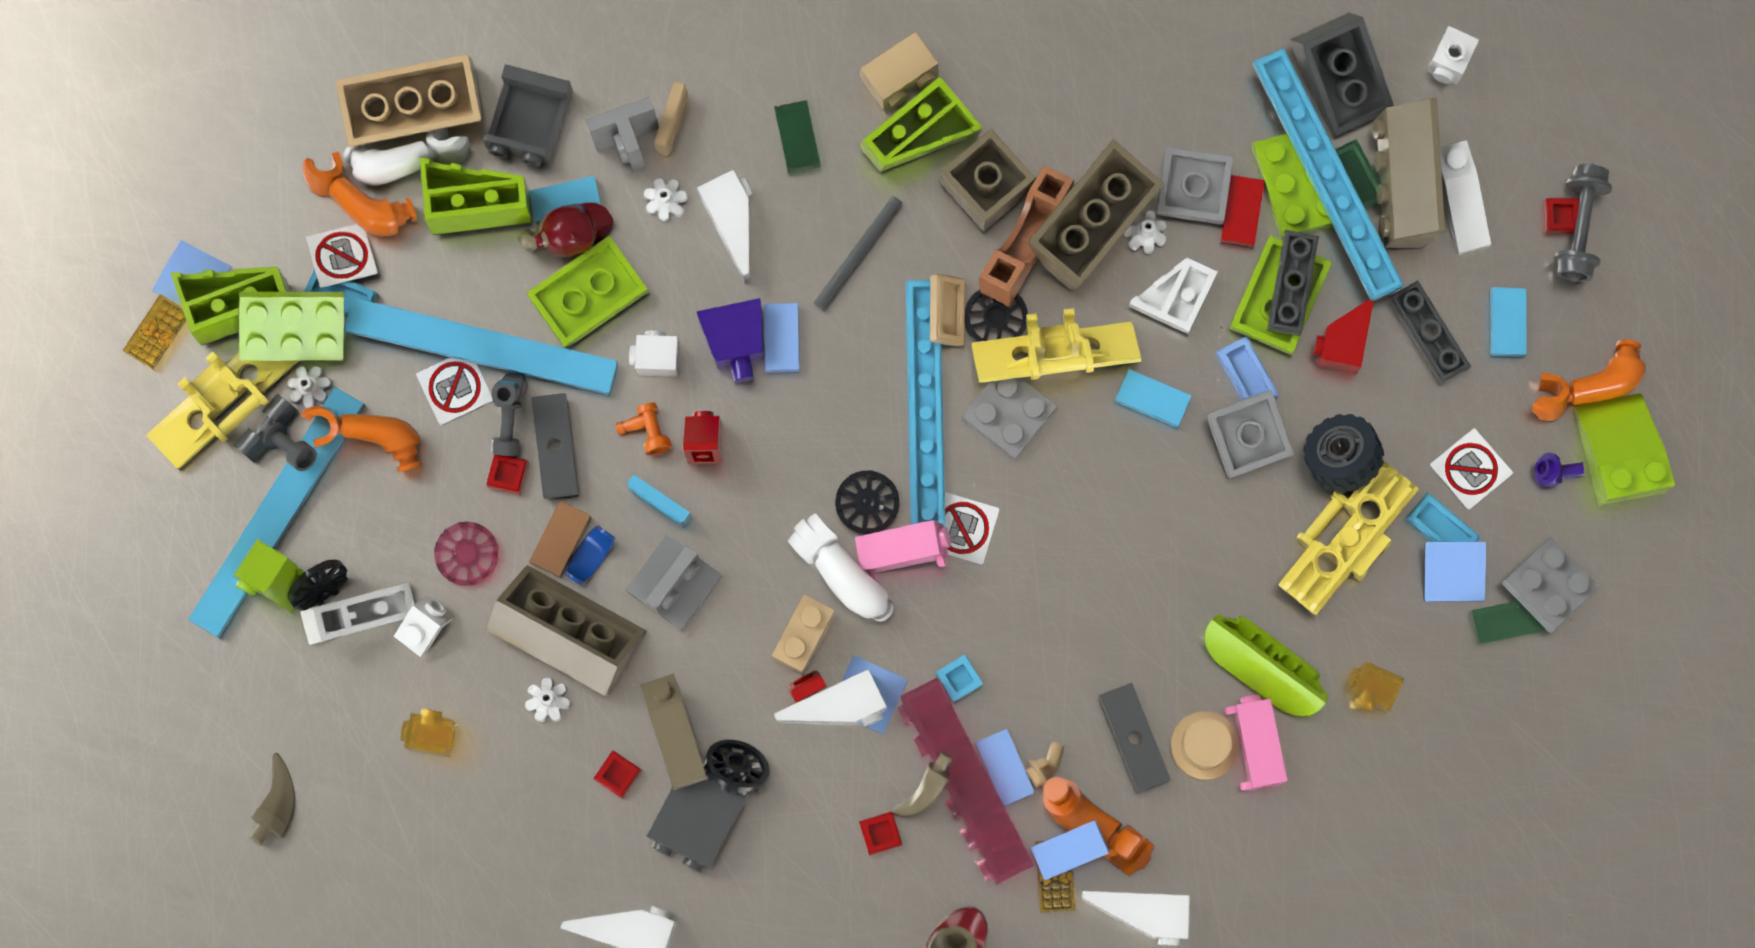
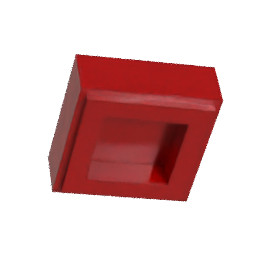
[1544,198,1580,234]
[486,454,529,495]
[787,670,827,703]
[593,750,642,799]
[859,811,903,856]

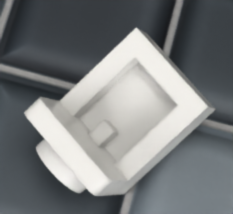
[394,596,454,657]

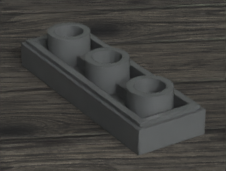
[1267,230,1319,337]
[1387,280,1471,385]
[531,393,578,499]
[1099,683,1171,793]

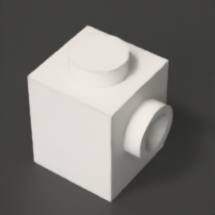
[1427,26,1479,85]
[629,330,680,377]

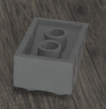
[1289,12,1394,137]

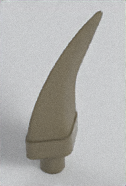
[893,752,954,816]
[250,753,294,845]

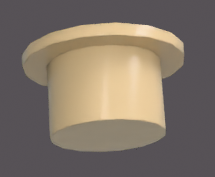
[1170,711,1239,780]

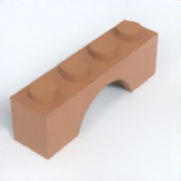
[979,165,1074,307]

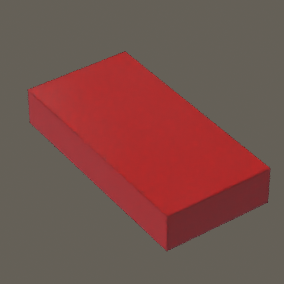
[1220,175,1265,248]

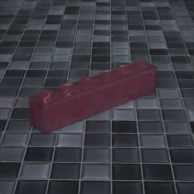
[897,677,1034,886]

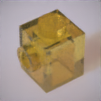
[1346,661,1405,714]
[401,709,457,758]

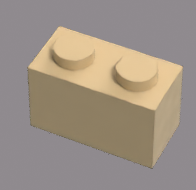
[860,32,939,110]
[771,594,835,676]

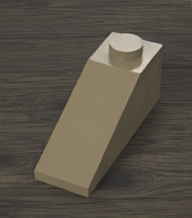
[641,673,708,790]

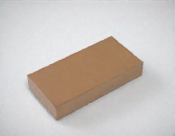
[529,501,591,578]

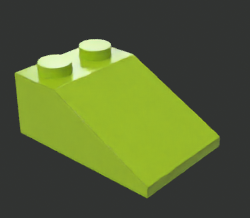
[1574,393,1675,506]

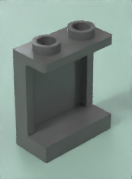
[482,64,573,167]
[647,771,750,873]

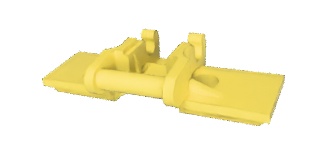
[971,308,1141,383]
[146,352,299,470]
[1278,460,1419,616]

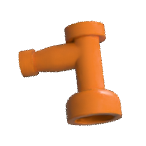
[616,402,672,456]

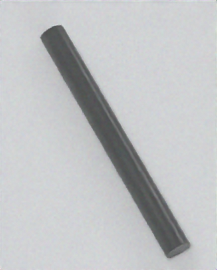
[813,196,903,311]

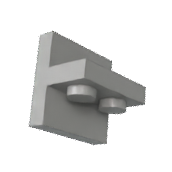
[585,97,659,172]
[626,535,723,631]

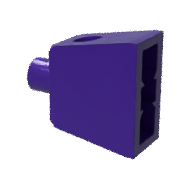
[697,298,764,383]

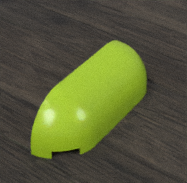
[1205,614,1328,716]

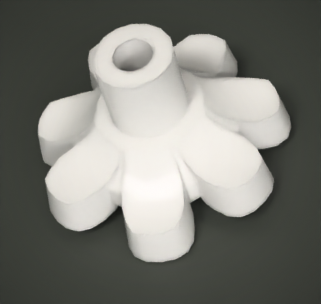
[643,178,688,222]
[1123,210,1167,255]
[288,366,333,409]
[525,677,571,723]

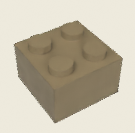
[940,129,1036,232]

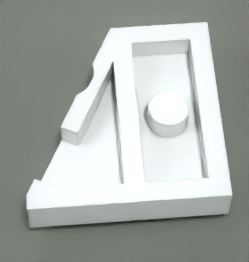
[1129,258,1218,334]

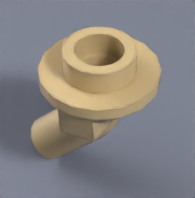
[1026,742,1064,788]

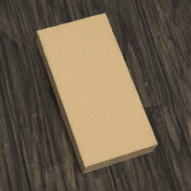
[654,81,688,156]
[930,274,965,347]

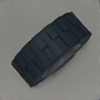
[1303,414,1384,493]

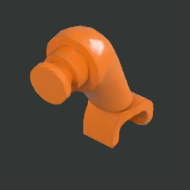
[303,152,417,236]
[1531,339,1646,421]
[300,405,422,472]
[1043,777,1154,876]

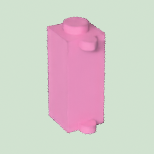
[855,520,951,580]
[1224,694,1287,791]

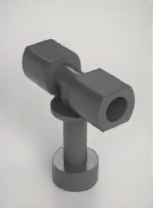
[491,373,527,456]
[233,393,317,471]

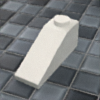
[1440,140,1491,255]
[697,170,752,283]
[300,582,415,645]
[774,669,887,727]
[1081,891,1189,946]
[561,906,677,948]

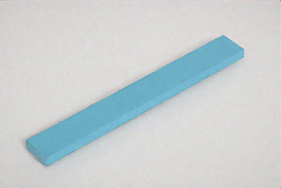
[1252,48,1404,301]
[906,280,945,528]
[344,298,618,395]
[188,387,366,638]

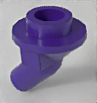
[1534,452,1585,487]

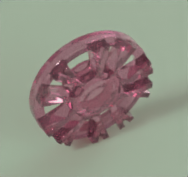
[434,521,499,586]

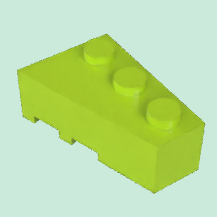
[859,77,983,172]
[420,158,532,235]
[171,266,291,346]
[233,539,305,613]

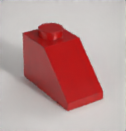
[1313,300,1374,374]
[683,411,722,463]

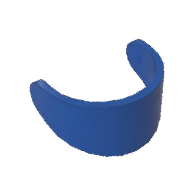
[565,526,615,585]

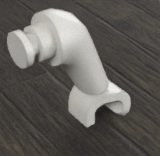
[343,128,470,186]
[788,514,894,622]

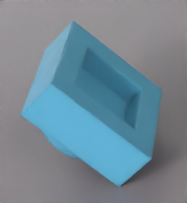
[935,655,983,703]

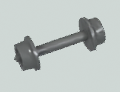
[1554,163,1612,283]

